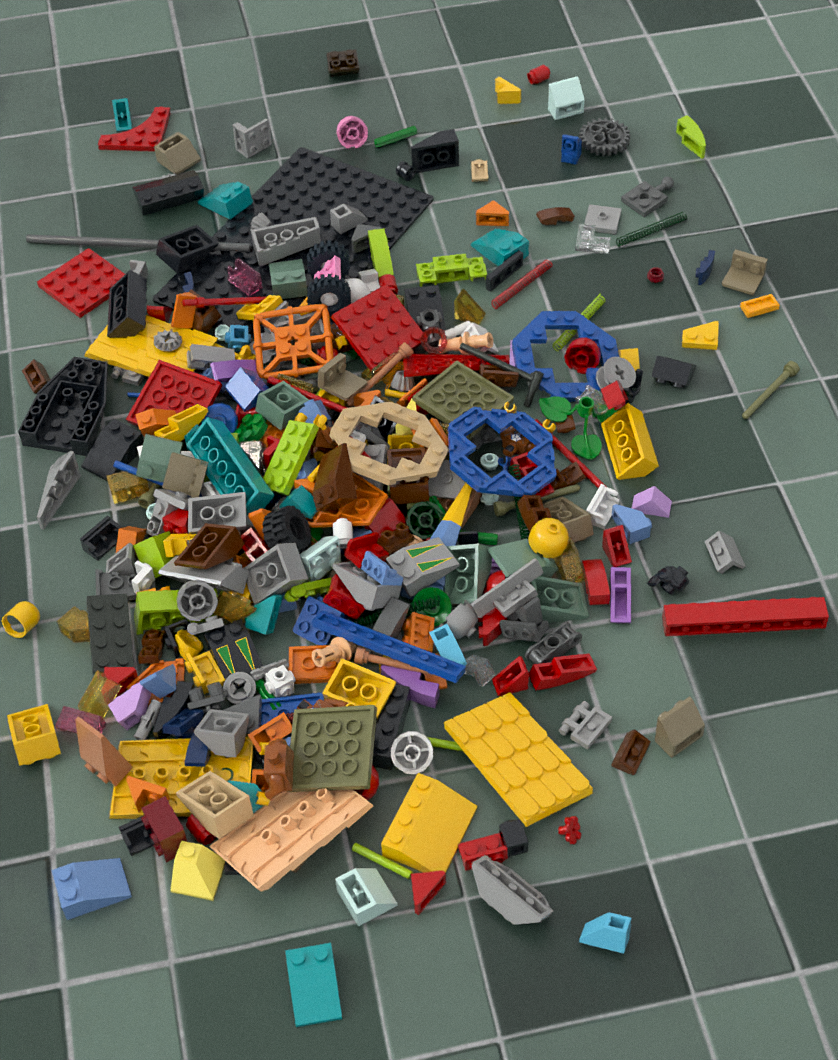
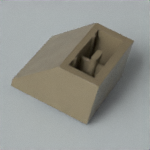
[154,132,201,175]
[655,696,705,758]

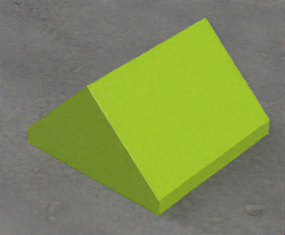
[133,531,179,578]

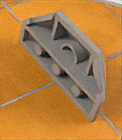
[471,855,553,925]

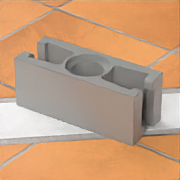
[187,344,235,370]

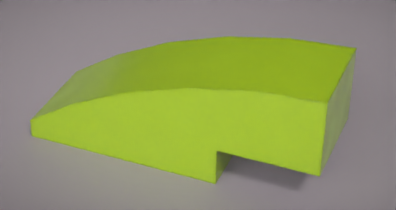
[676,115,706,159]
[368,229,394,279]

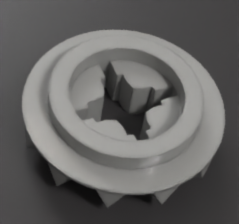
[154,329,182,351]
[223,672,256,704]

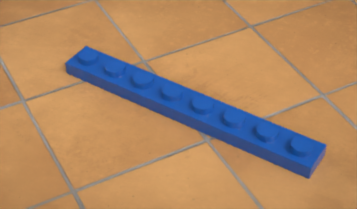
[312,610,466,683]

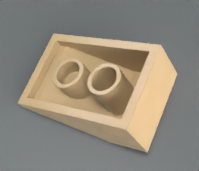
[176,771,254,839]

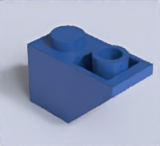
[561,134,582,164]

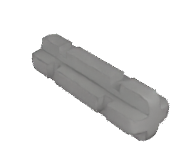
[250,659,289,681]

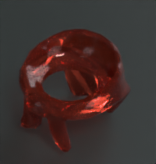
[419,326,448,354]

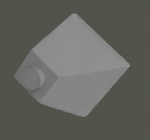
[194,709,249,758]

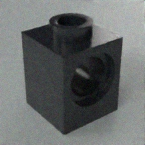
[499,819,528,858]

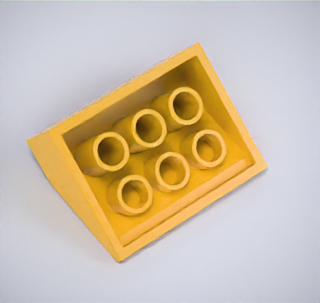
[381,773,478,873]

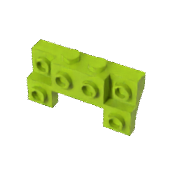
[416,254,487,287]

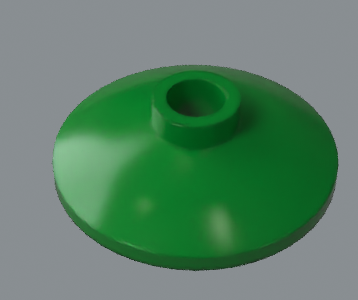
[412,587,452,626]

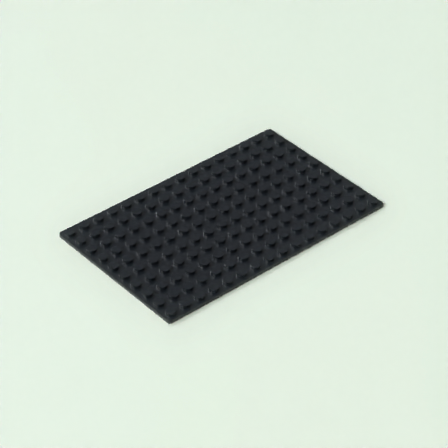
[153,147,433,343]

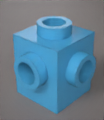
[225,325,251,351]

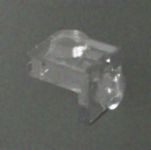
[464,655,495,687]

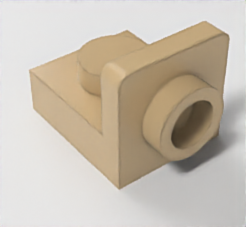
[471,159,488,182]

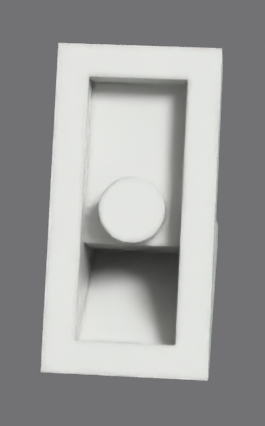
[358,269,380,292]

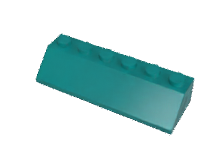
[186,417,274,516]

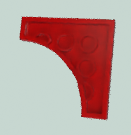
[98,107,171,151]

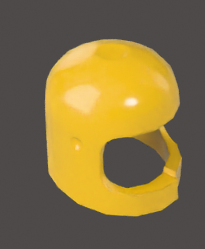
[2,601,40,638]

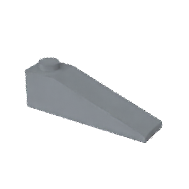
[37,451,81,530]

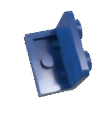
[293,595,349,645]

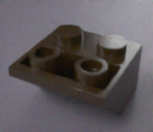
[326,49,360,77]

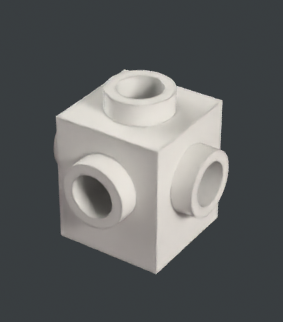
[264,665,296,698]

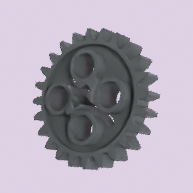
[579,118,630,156]

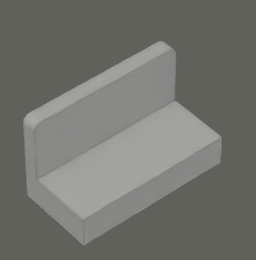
[705,531,746,574]

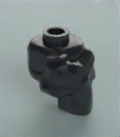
[647,566,689,596]

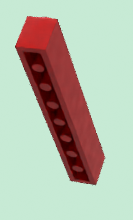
[662,597,829,636]

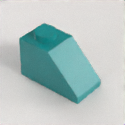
[245,594,284,635]

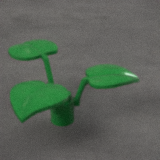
[539,396,620,460]

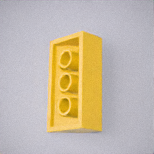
[601,403,659,480]

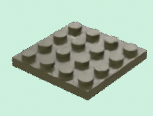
[412,361,514,439]
[287,705,377,792]

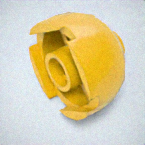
[528,518,569,558]

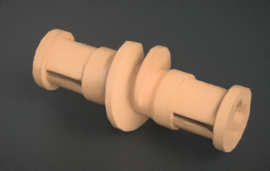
[439,332,493,354]
[312,637,364,667]

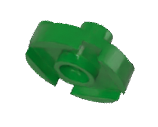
[234,414,268,447]

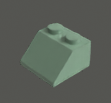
[255,381,309,430]
[136,434,182,482]

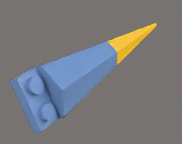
[400,483,472,606]

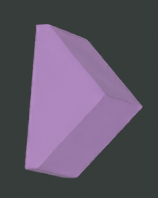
[632,486,672,518]

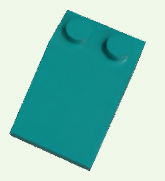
[197,182,253,219]
[471,229,529,266]
[285,943,342,1027]

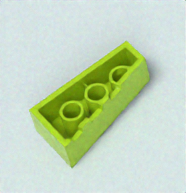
[134,588,220,635]

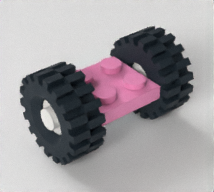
[307,240,351,319]

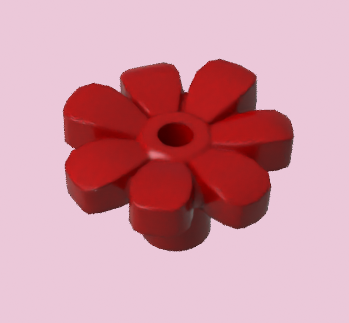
[558,816,581,844]

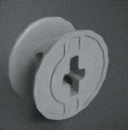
[596,357,636,389]

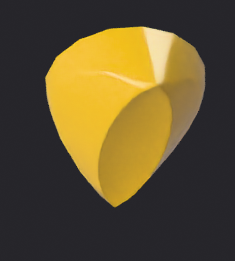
[174,630,203,662]

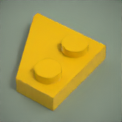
[682,321,719,350]

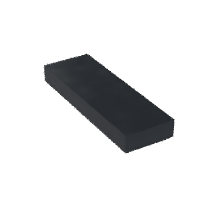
[486,250,523,292]

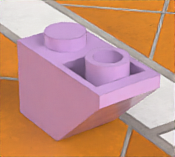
[108,682,151,730]

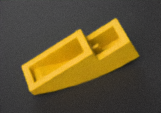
[154,404,208,442]

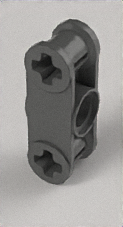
[525,621,582,664]

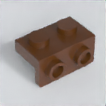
[479,364,519,387]

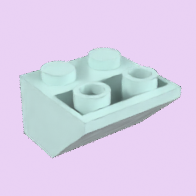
[548,76,584,120]
[300,536,341,582]
[335,868,398,927]

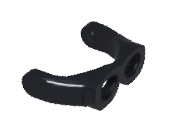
[624,369,643,404]

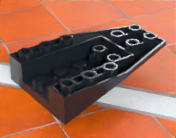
[18,357,108,456]

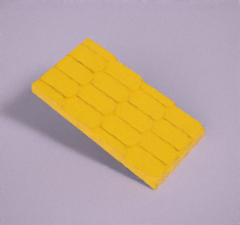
[84,315,218,377]
[444,692,593,827]
[109,736,253,819]

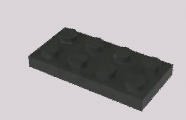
[86,593,134,675]

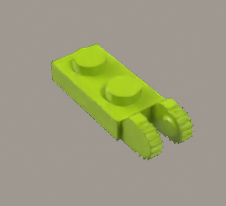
[284,577,332,602]

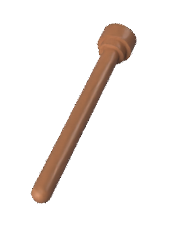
[347,342,414,407]
[354,647,436,676]

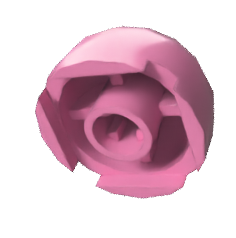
[336,116,368,148]

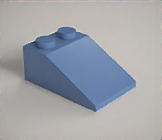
[51,858,132,920]

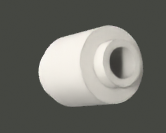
[332,518,353,549]

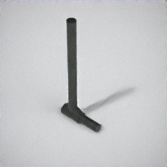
[460,343,544,407]

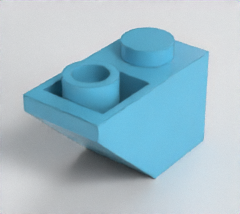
[429,624,467,665]
[579,912,631,953]

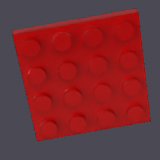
[37,248,125,318]
[331,284,428,373]
[126,360,223,445]

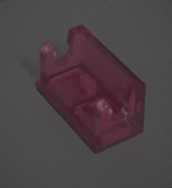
[227,258,262,296]
[55,706,107,734]

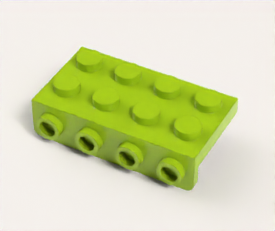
[263,420,319,496]

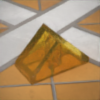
[454,289,486,325]

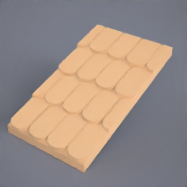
[209,788,374,892]

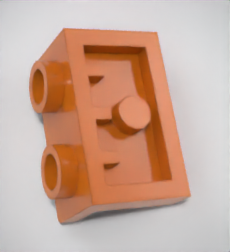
[402,612,435,653]

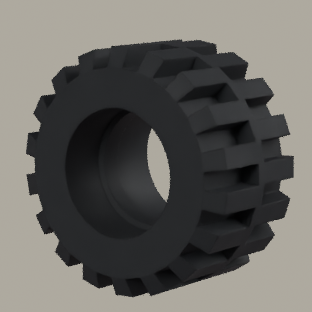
[262,505,312,554]

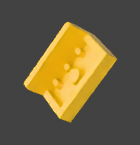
[184,651,225,694]

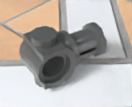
[416,309,442,346]

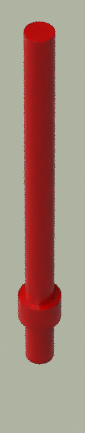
[182,297,266,308]
[267,376,347,413]
[535,419,607,489]

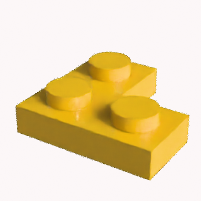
[236,295,283,320]

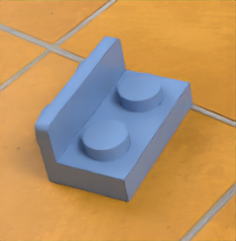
[361,551,404,586]

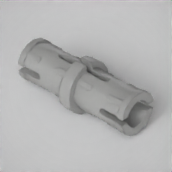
[133,699,162,740]

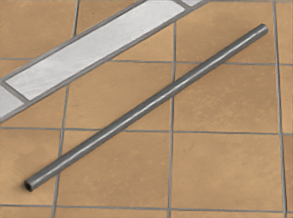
[26,234,251,252]

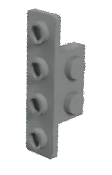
[471,558,543,618]

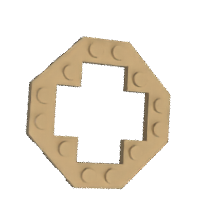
[329,402,449,485]

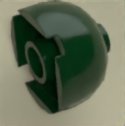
[405,501,443,540]

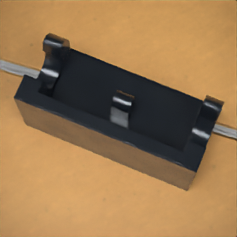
[80,515,122,561]
[119,815,154,856]

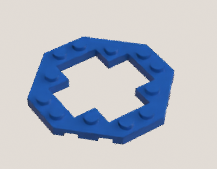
[511,311,619,402]
[448,407,556,497]

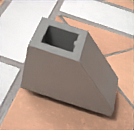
[330,204,368,234]
[146,498,178,537]

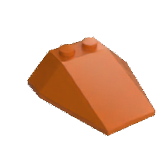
[305,471,388,528]

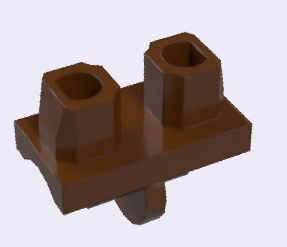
[377,522,414,554]

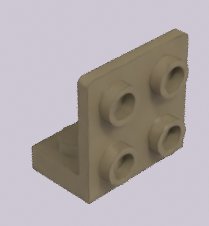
[722,249,768,295]
[318,353,368,401]
[163,452,209,498]

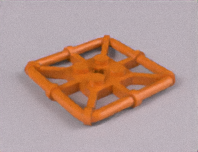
[253,304,334,380]

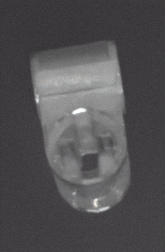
[575,385,609,415]

